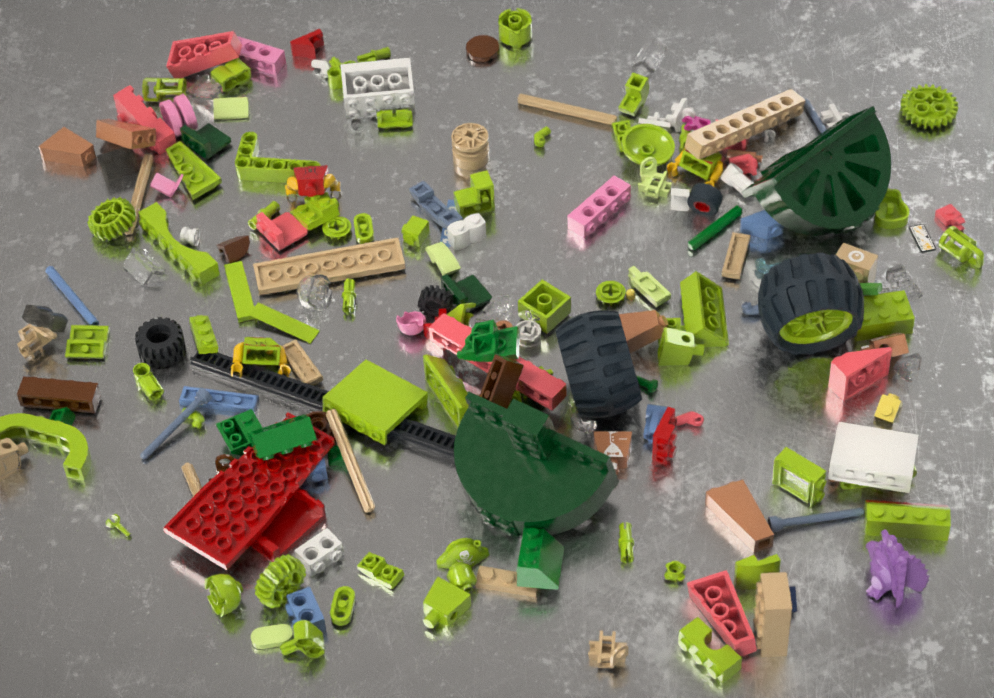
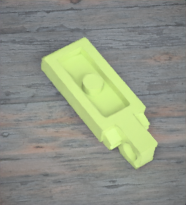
[628,266,671,307]

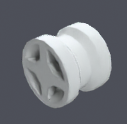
[180,226,200,246]

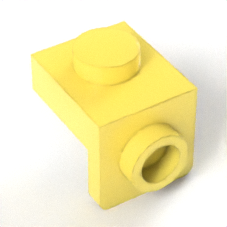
[874,393,903,424]

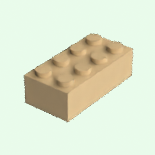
[753,572,792,657]

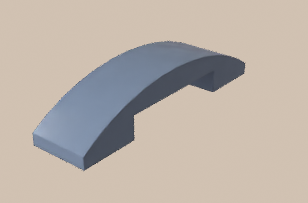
[409,181,463,228]

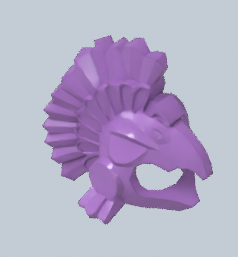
[865,529,930,609]

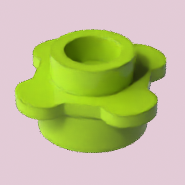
[664,561,686,581]

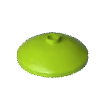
[621,124,675,167]

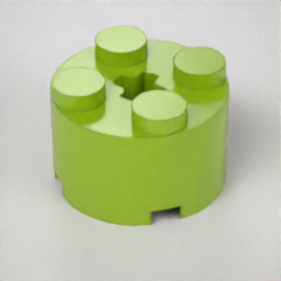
[498,8,532,48]

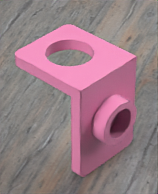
[150,173,184,198]

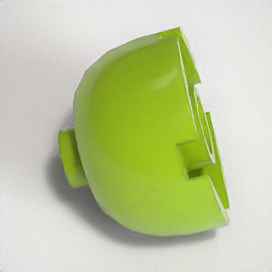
[204,574,243,617]

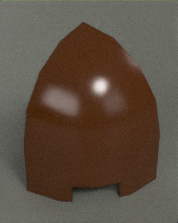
[216,235,250,263]

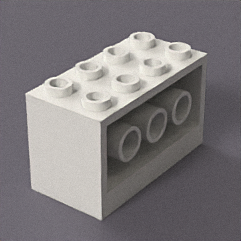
[341,58,415,119]

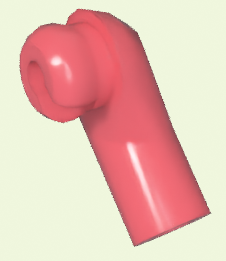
[676,411,704,426]

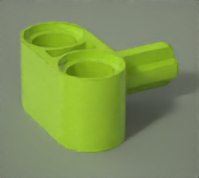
[327,57,357,90]
[280,620,325,658]

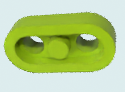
[353,213,374,244]
[330,586,356,626]

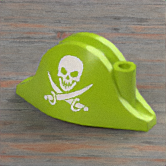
[436,538,490,569]

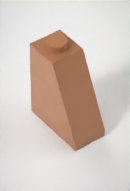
[38,127,96,167]
[619,310,668,354]

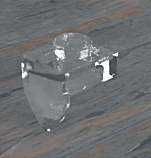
[893,353,922,382]

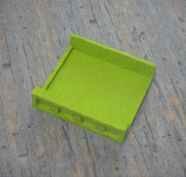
[323,359,428,445]

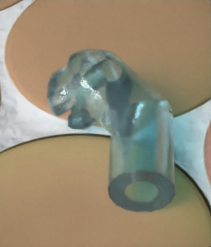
[755,258,781,274]

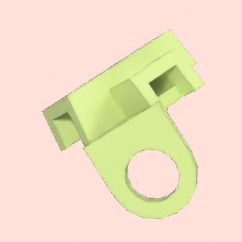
[637,157,672,199]

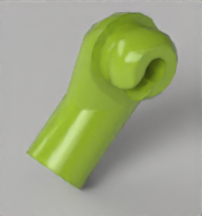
[533,126,551,147]
[182,408,205,428]

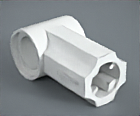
[720,163,753,198]

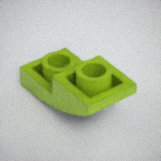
[612,120,631,152]
[357,552,405,589]

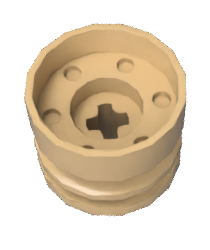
[451,123,490,171]

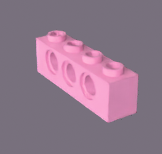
[237,36,286,76]
[567,175,631,238]

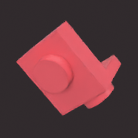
[729,154,758,176]

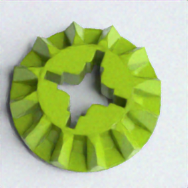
[322,216,352,240]
[596,281,626,306]

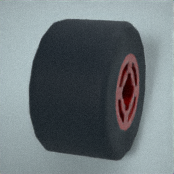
[687,183,723,216]

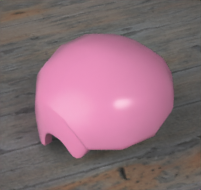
[396,311,427,336]

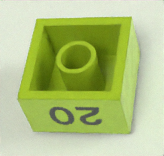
[518,279,571,334]

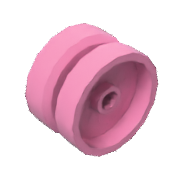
[159,94,198,138]

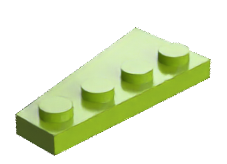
[166,141,222,200]

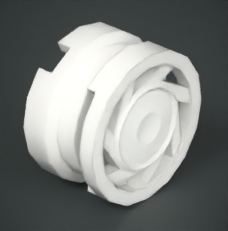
[516,320,541,350]

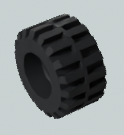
[135,317,186,368]

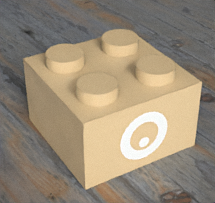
[836,243,878,296]

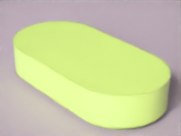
[251,624,293,649]

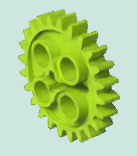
[900,84,958,129]

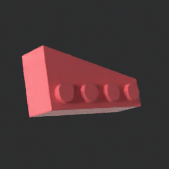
[166,31,242,78]
[113,85,176,155]
[687,570,757,656]

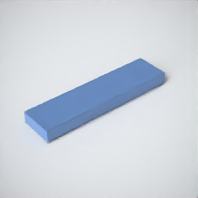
[179,386,259,414]

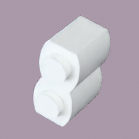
[447,213,486,251]

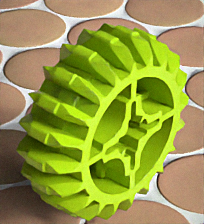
[87,197,136,241]
[254,554,306,608]

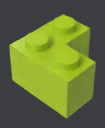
[453,170,495,218]

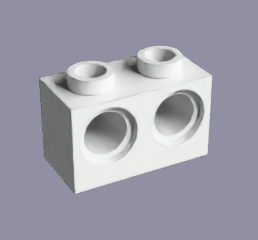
[294,528,344,577]

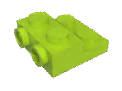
[290,192,340,231]

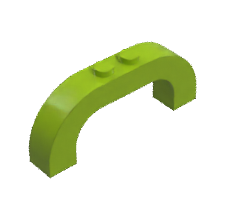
[0,413,91,481]

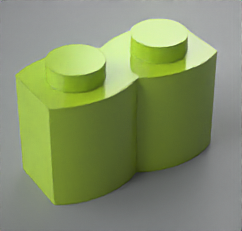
[210,58,251,92]

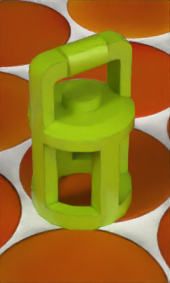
[142,78,187,102]
[938,226,984,268]

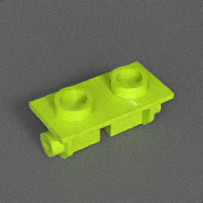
[377,109,413,128]

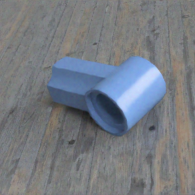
[643,404,667,443]

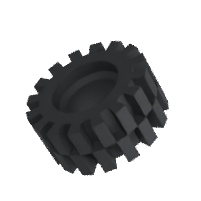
[417,285,454,318]

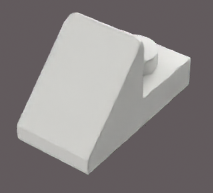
[671,188,691,211]

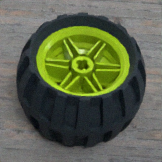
[758,253,864,354]
[555,310,643,418]

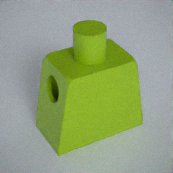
[657,327,704,366]
[423,577,471,628]

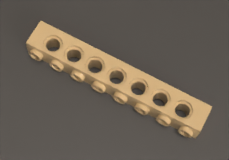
[685,89,806,160]

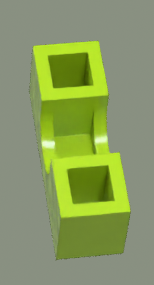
[678,617,742,684]

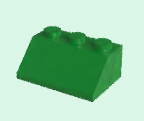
[247,414,317,461]
[517,528,564,590]

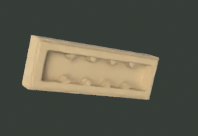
[722,232,751,279]
[282,339,324,386]

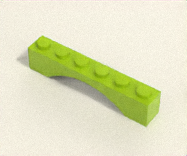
[138,202,220,286]

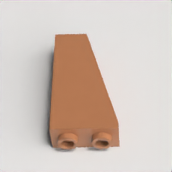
[96,119,156,149]
[705,479,774,553]

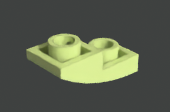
[425,242,461,276]

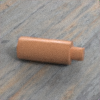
[726,149,763,163]

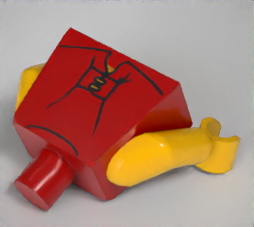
[285,165,341,197]

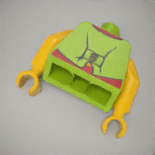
[667,149,723,187]
[231,337,291,377]

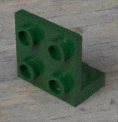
[180,123,232,160]
[441,274,492,311]

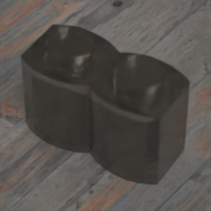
[22,305,68,333]

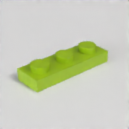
[189,315,218,354]

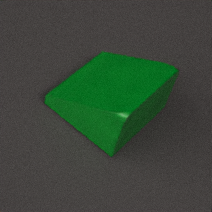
[49,407,76,426]
[328,445,346,466]

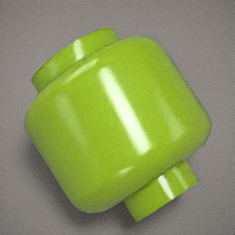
[446,562,477,593]

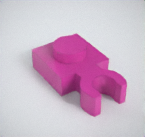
[682,116,711,131]

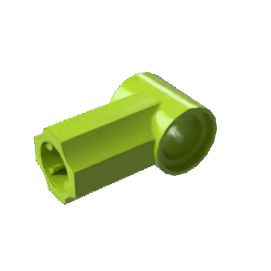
[133,363,164,401]

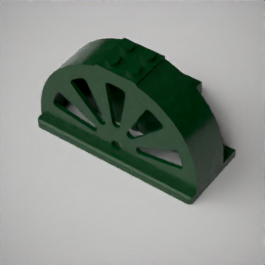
[741,106,891,236]
[454,392,619,537]

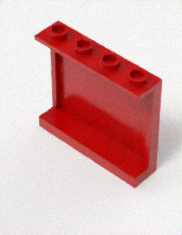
[251,488,326,562]

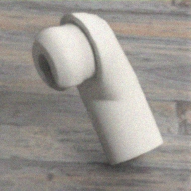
[311,59,330,78]

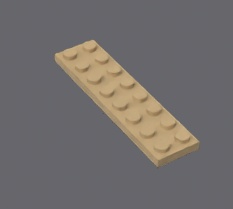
[253,238,406,296]

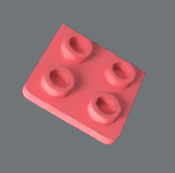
[256,212,308,251]

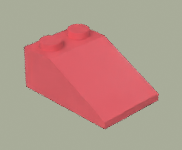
[828,347,892,401]

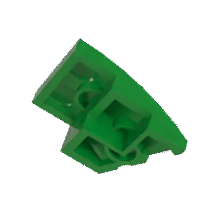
[457,320,520,362]

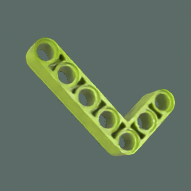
[235,131,321,183]

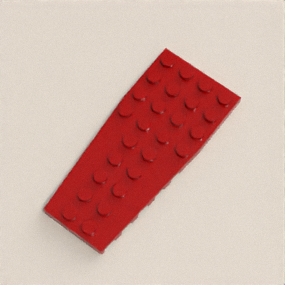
[163,412,335,570]

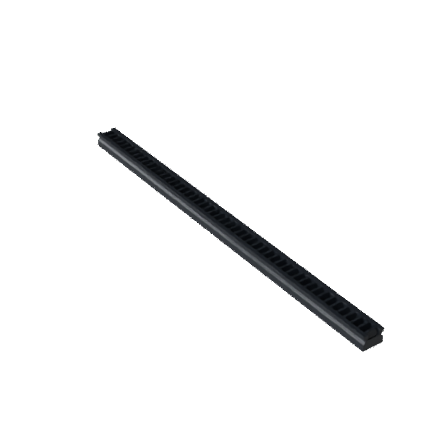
[189,349,456,460]

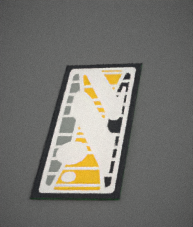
[909,224,936,252]

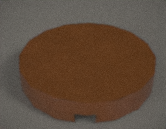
[466,35,500,62]

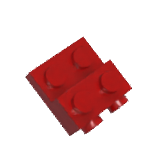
[652,407,677,465]

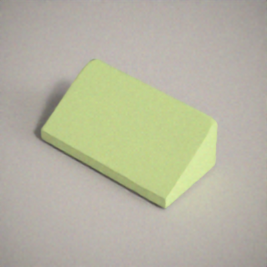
[213,97,249,120]

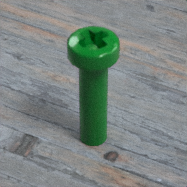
[636,375,659,393]

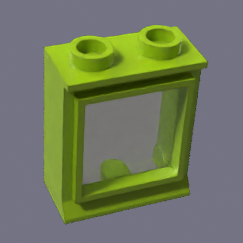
[772,447,827,508]

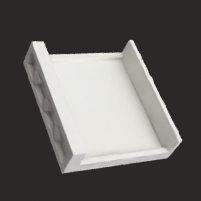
[828,422,918,493]

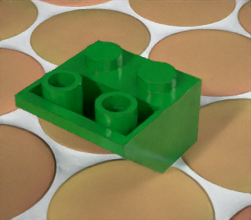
[216,409,262,456]

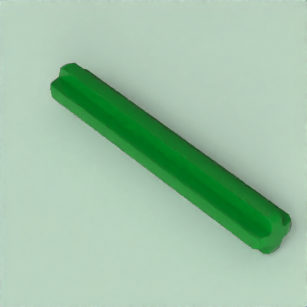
[688,205,743,250]

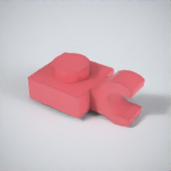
[935,204,965,231]

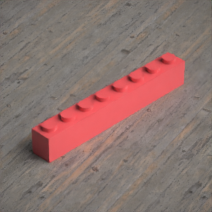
[429,313,567,411]

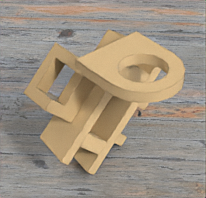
[17,324,57,359]
[588,631,629,668]

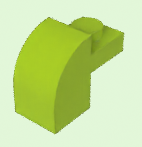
[618,73,649,116]

